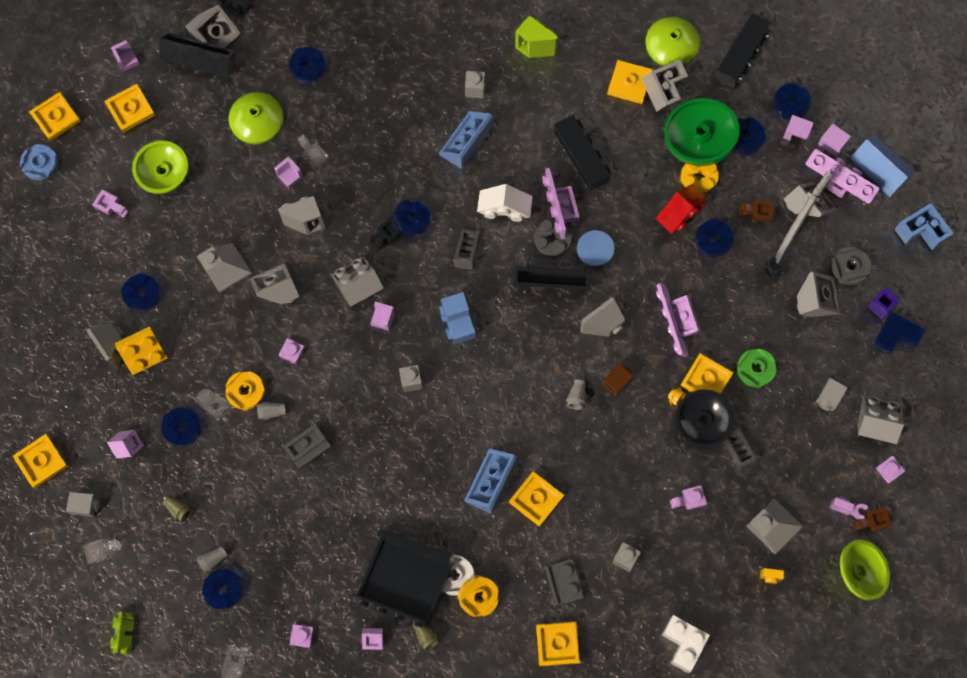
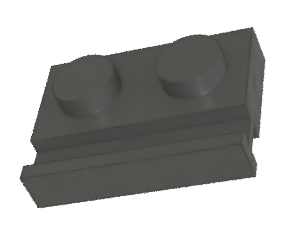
[283,424,332,470]
[545,559,584,606]

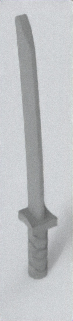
[775,171,833,265]

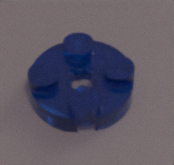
[289,47,326,83]
[773,83,811,120]
[734,117,765,155]
[392,200,431,236]
[695,219,734,257]
[121,273,161,312]
[161,407,201,447]
[202,569,243,610]

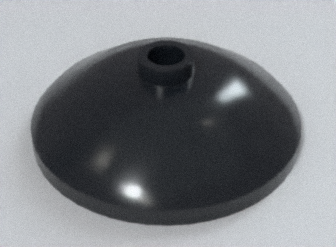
[675,389,734,448]

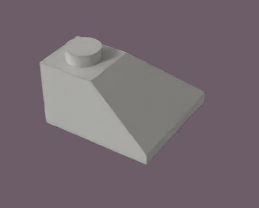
[185,5,241,48]
[784,181,837,217]
[197,243,252,293]
[250,263,299,304]
[797,272,840,317]
[580,297,625,337]
[86,323,124,370]
[747,499,803,554]

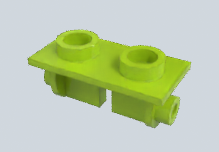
[110,612,135,654]

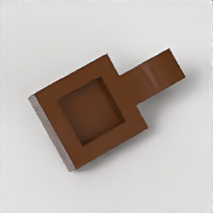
[739,200,774,222]
[853,507,892,532]

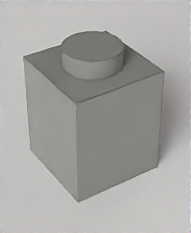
[465,71,485,98]
[399,365,423,392]
[815,378,847,412]
[66,492,99,517]
[612,542,641,572]

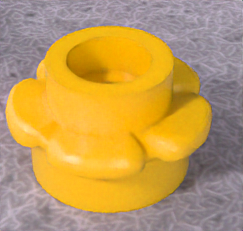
[668,388,686,406]

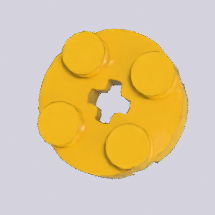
[680,164,719,195]
[226,371,265,411]
[457,575,499,617]

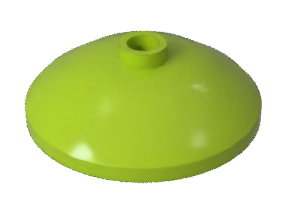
[646,17,700,66]
[229,92,284,144]
[132,141,189,194]
[840,540,890,600]

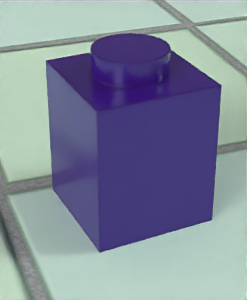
[868,287,900,319]

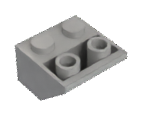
[278,196,325,235]
[331,257,383,307]
[857,396,904,444]

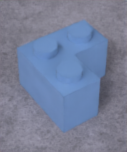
[895,203,954,250]
[439,292,476,345]

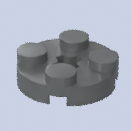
[534,220,572,258]
[832,247,871,285]

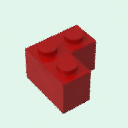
[656,184,708,234]

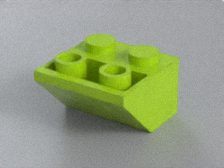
[515,15,558,58]

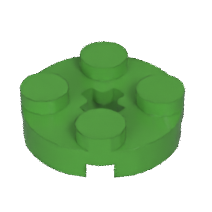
[737,349,776,388]

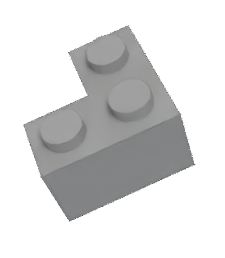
[641,60,688,112]

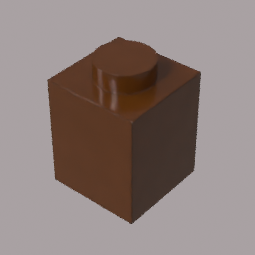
[602,363,633,397]

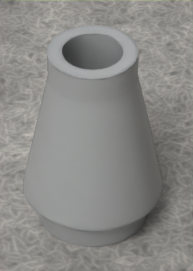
[566,380,586,410]
[257,401,285,421]
[196,546,227,573]

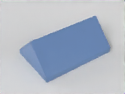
[438,111,493,169]
[849,135,916,197]
[464,449,517,514]

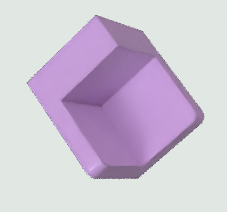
[110,40,139,72]
[783,115,813,140]
[818,124,851,157]
[274,156,303,189]
[370,302,395,331]
[107,430,144,458]

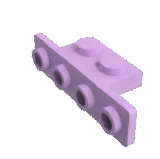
[806,149,879,204]
[542,168,579,239]
[656,283,700,357]

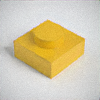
[760,568,784,584]

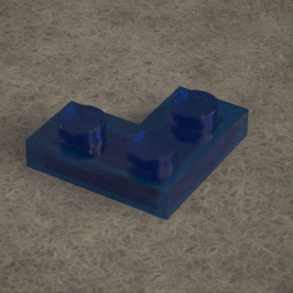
[872,312,926,354]

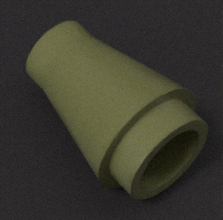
[163,495,192,522]
[413,625,439,650]

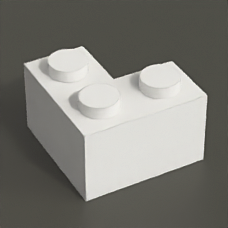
[477,184,532,221]
[662,615,710,673]

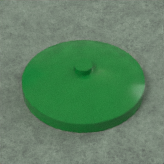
[664,98,739,166]

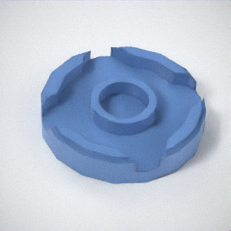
[20,144,58,180]
[577,230,614,268]

